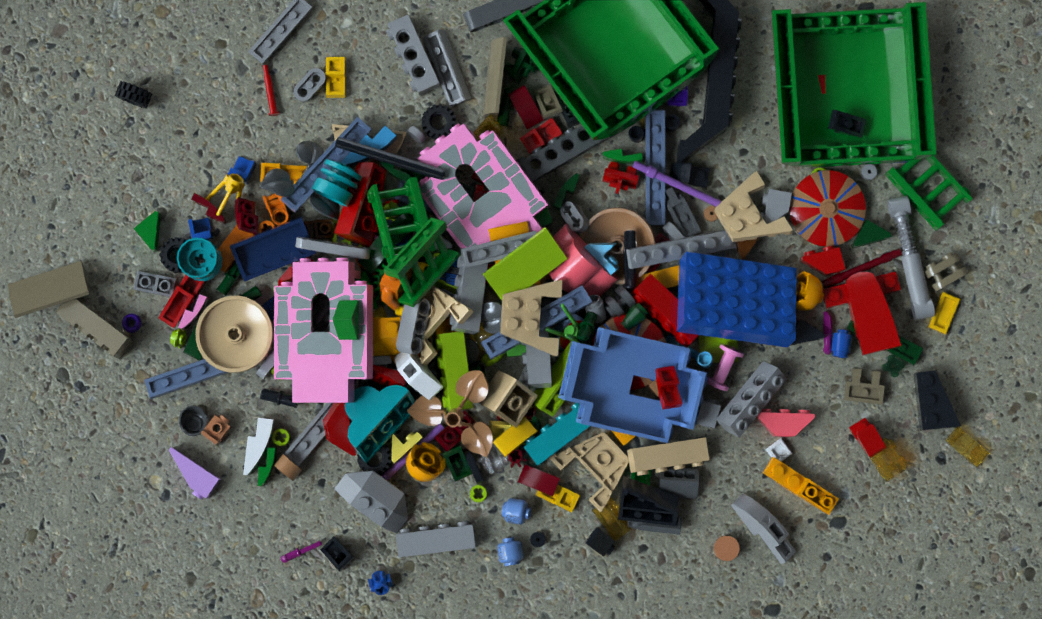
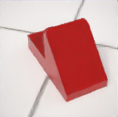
[849,418,886,458]

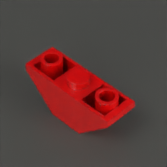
[323,403,356,456]

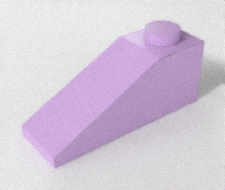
[169,447,221,500]

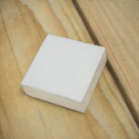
[765,438,792,462]

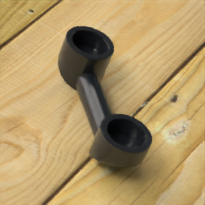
[628,114,680,143]

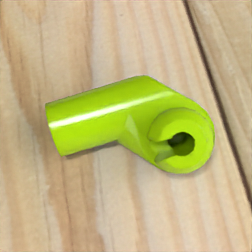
[481,352,506,367]

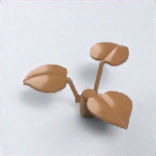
[407,370,493,457]

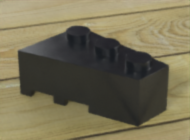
[913,371,961,431]
[618,476,679,526]

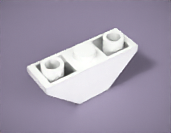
[394,352,444,400]

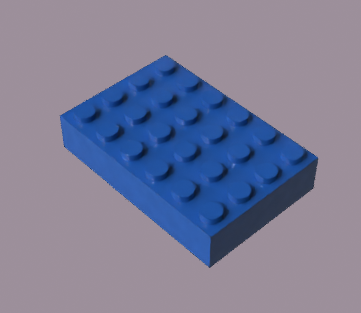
[677,252,797,348]

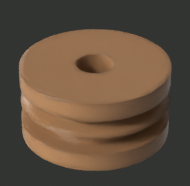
[703,206,718,222]

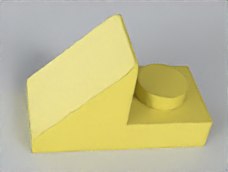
[391,432,423,464]

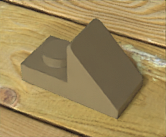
[533,85,563,119]

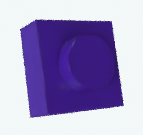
[667,86,688,106]

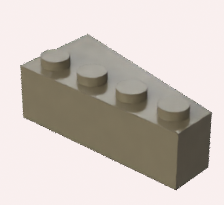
[55,297,133,359]

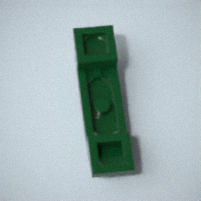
[358,213,415,275]

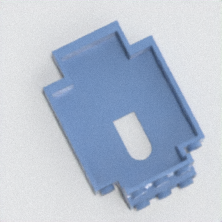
[558,327,708,443]

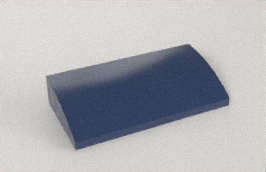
[230,216,316,282]

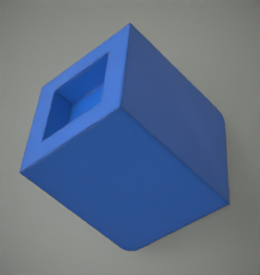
[228,156,256,184]
[188,218,213,241]

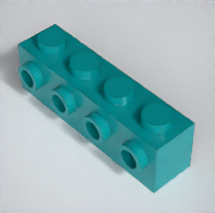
[524,403,590,466]

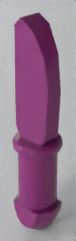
[823,311,832,355]
[280,540,322,563]

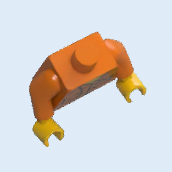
[380,261,428,317]

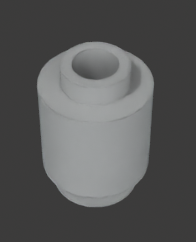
[585,295,607,324]

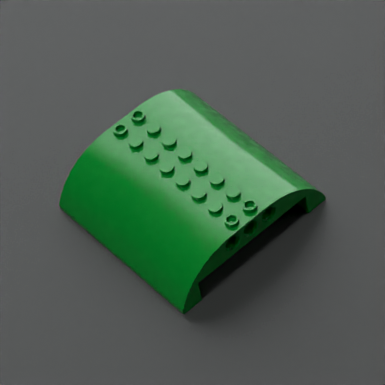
[503,0,719,140]
[771,2,937,167]

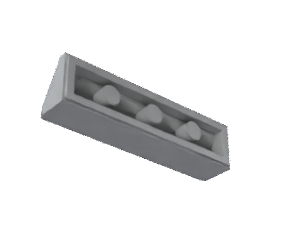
[423,30,471,107]

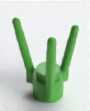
[545,304,580,343]

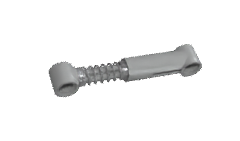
[887,196,935,320]

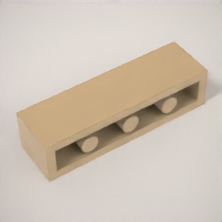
[627,437,709,476]

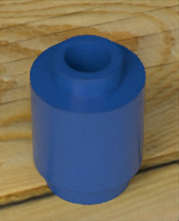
[831,329,852,358]

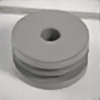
[861,164,877,180]

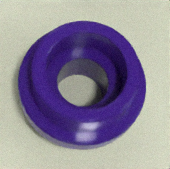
[122,314,142,333]

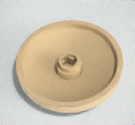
[196,296,274,373]

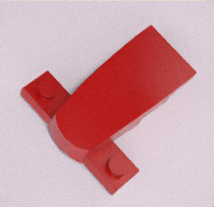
[823,271,901,356]

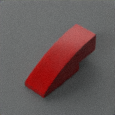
[158,275,207,328]

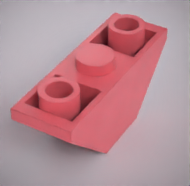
[756,409,815,437]

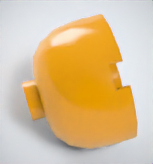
[796,271,824,311]
[406,442,446,482]

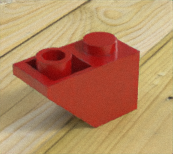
[800,245,845,276]

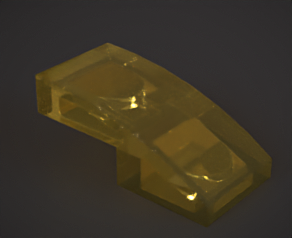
[945,427,989,467]

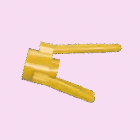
[206,173,245,216]

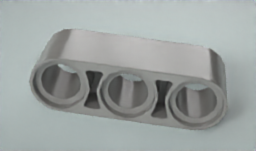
[396,298,430,355]

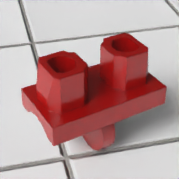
[602,161,639,194]

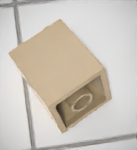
[479,370,538,427]

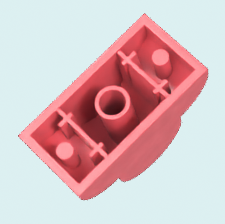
[549,223,620,297]

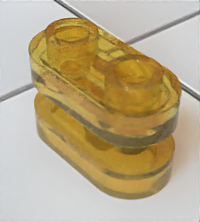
[868,437,907,482]

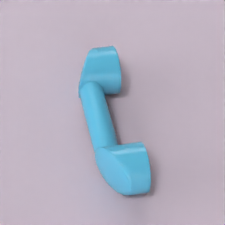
[666,333,713,368]

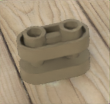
[924,252,969,292]

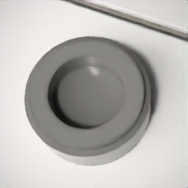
[407,126,426,144]

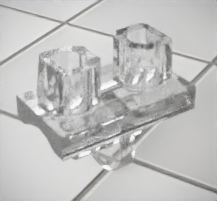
[476,438,509,474]

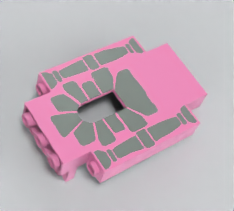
[417,123,549,262]
[274,258,373,403]

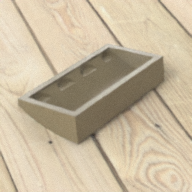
[482,37,507,119]
[8,261,89,318]

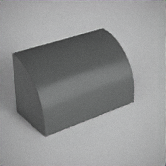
[659,467,699,499]

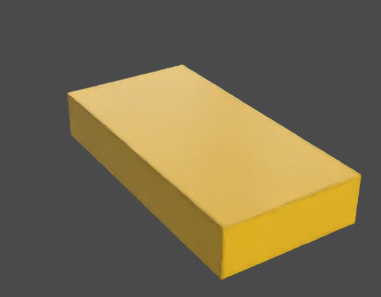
[928,292,961,335]

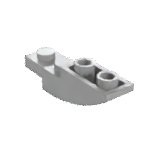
[731,493,796,564]

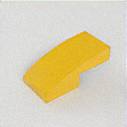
[326,57,345,98]
[493,417,537,457]
[535,485,580,513]

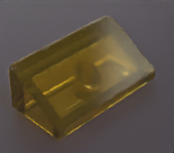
[592,497,632,541]

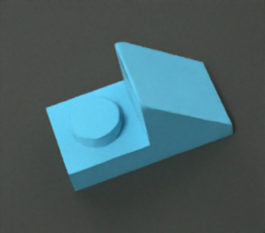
[584,243,620,275]

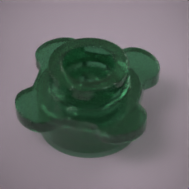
[882,355,905,378]

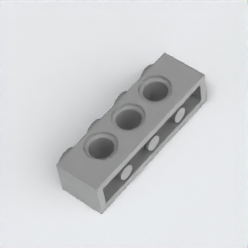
[386,15,440,96]
[716,361,787,438]

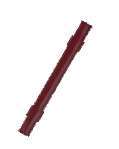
[822,248,902,288]

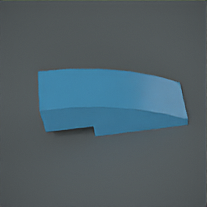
[341,126,397,167]

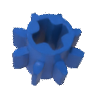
[368,571,393,595]

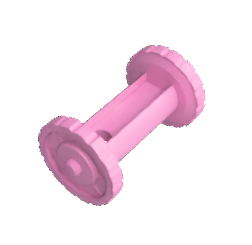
[707,344,744,391]

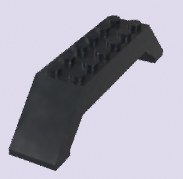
[676,0,742,163]

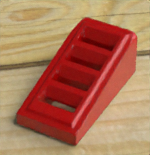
[370,365,406,387]

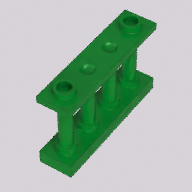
[884,156,973,231]
[367,177,436,264]
[383,217,460,307]

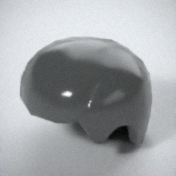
[179,405,208,437]

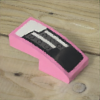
[179,294,209,330]

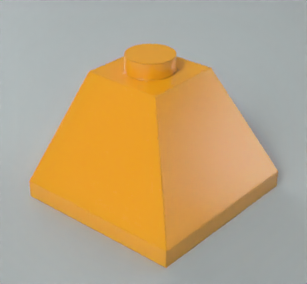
[373,316,401,356]

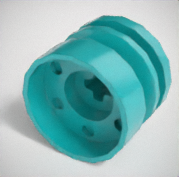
[311,159,362,207]
[177,238,223,281]

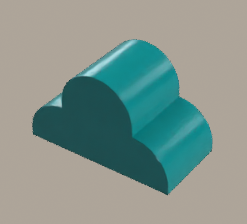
[345,385,415,463]

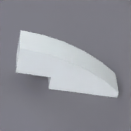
[243,418,275,476]

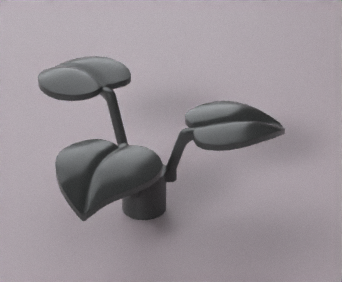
[261,141,340,221]
[439,288,502,363]

